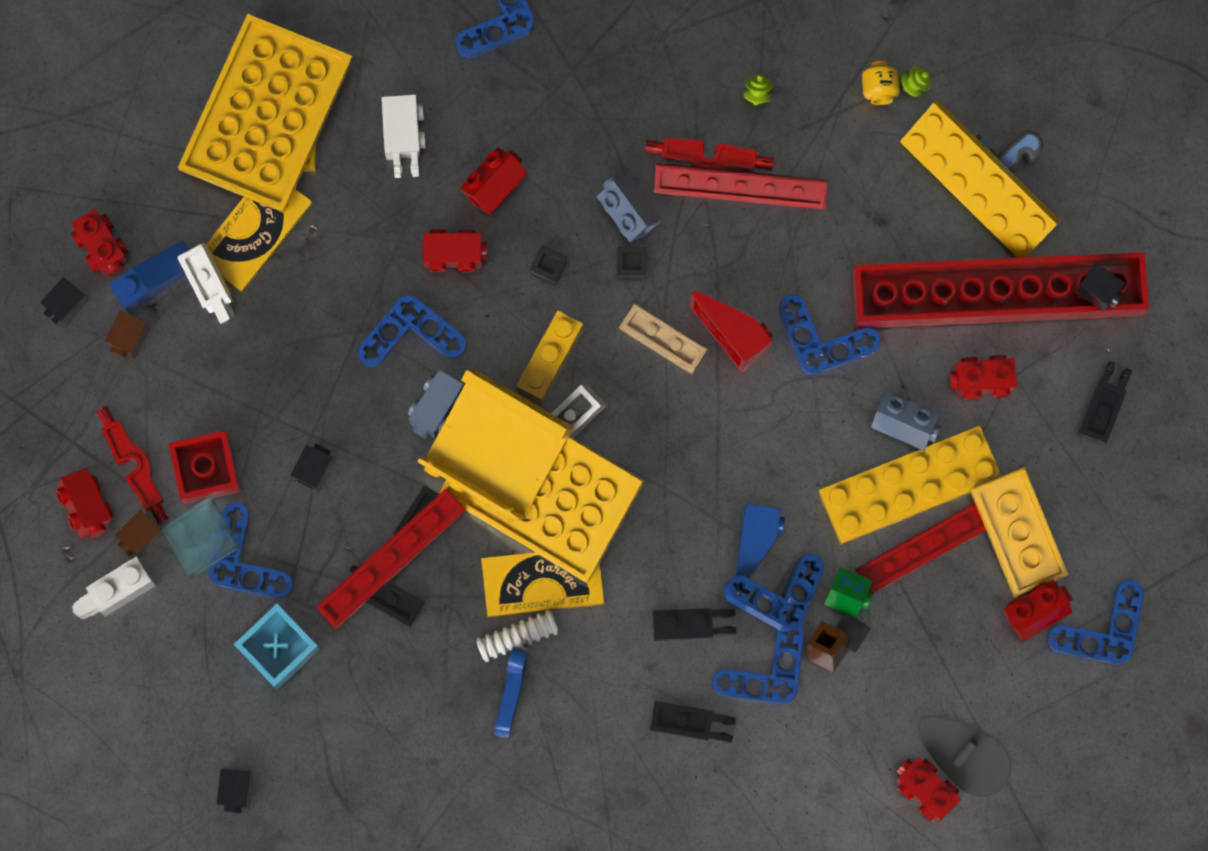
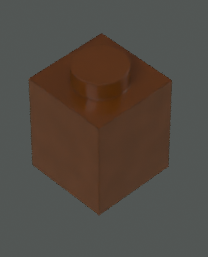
[105,310,150,359]
[115,510,164,559]
[807,621,848,673]

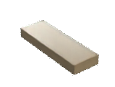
[619,303,708,374]

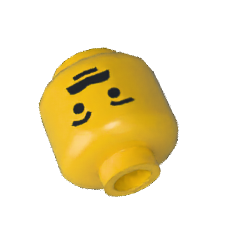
[862,61,900,105]

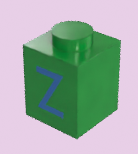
[824,567,873,618]

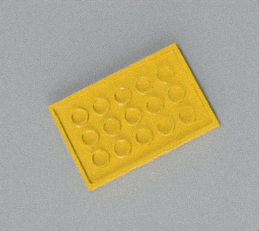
[178,14,353,213]
[439,436,645,583]

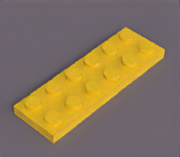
[900,100,1061,258]
[818,426,1001,545]

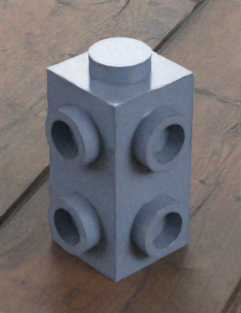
[597,174,663,242]
[408,370,464,439]
[871,390,941,451]

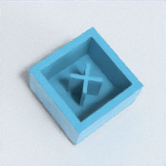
[234,604,320,690]

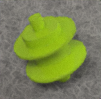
[901,65,932,97]
[743,74,773,106]

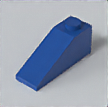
[108,241,189,315]
[734,504,785,595]

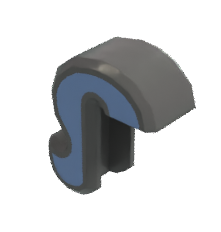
[976,131,1043,174]

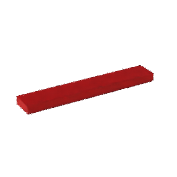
[653,163,828,210]
[315,488,466,629]
[855,503,986,594]

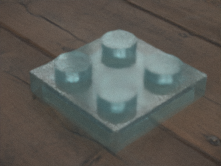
[161,497,240,579]

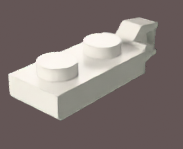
[178,243,236,324]

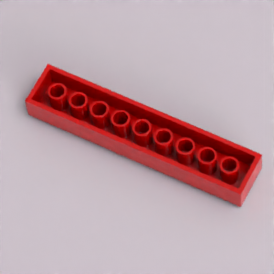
[852,252,1149,329]

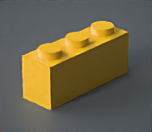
[516,310,583,405]

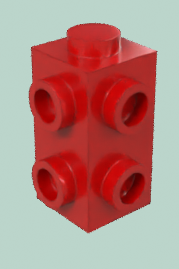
[459,147,527,215]
[70,208,129,277]
[423,229,487,272]
[949,355,1018,400]
[55,468,113,539]
[1003,579,1073,643]
[895,757,961,822]

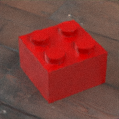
[168,430,241,505]

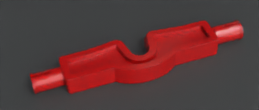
[645,138,774,172]
[96,406,169,525]

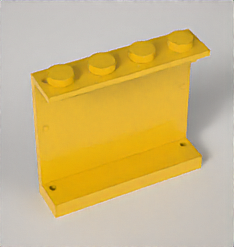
[417,369,574,522]

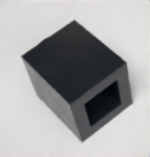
[1075,263,1125,312]
[40,277,89,327]
[290,444,334,493]
[217,768,253,813]

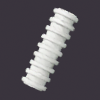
[476,610,559,662]

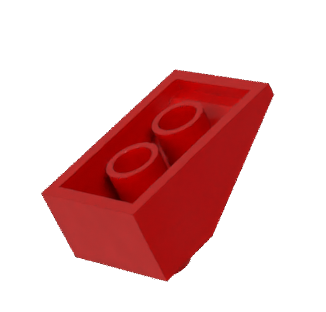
[689,290,773,373]

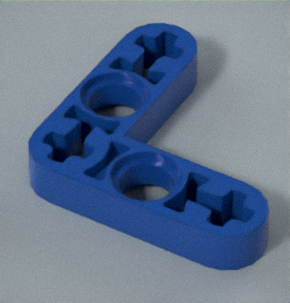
[456,0,534,58]
[779,294,881,376]
[358,295,466,367]
[209,503,294,599]
[723,553,824,632]
[1047,580,1143,665]
[712,619,804,704]
[494,646,529,738]

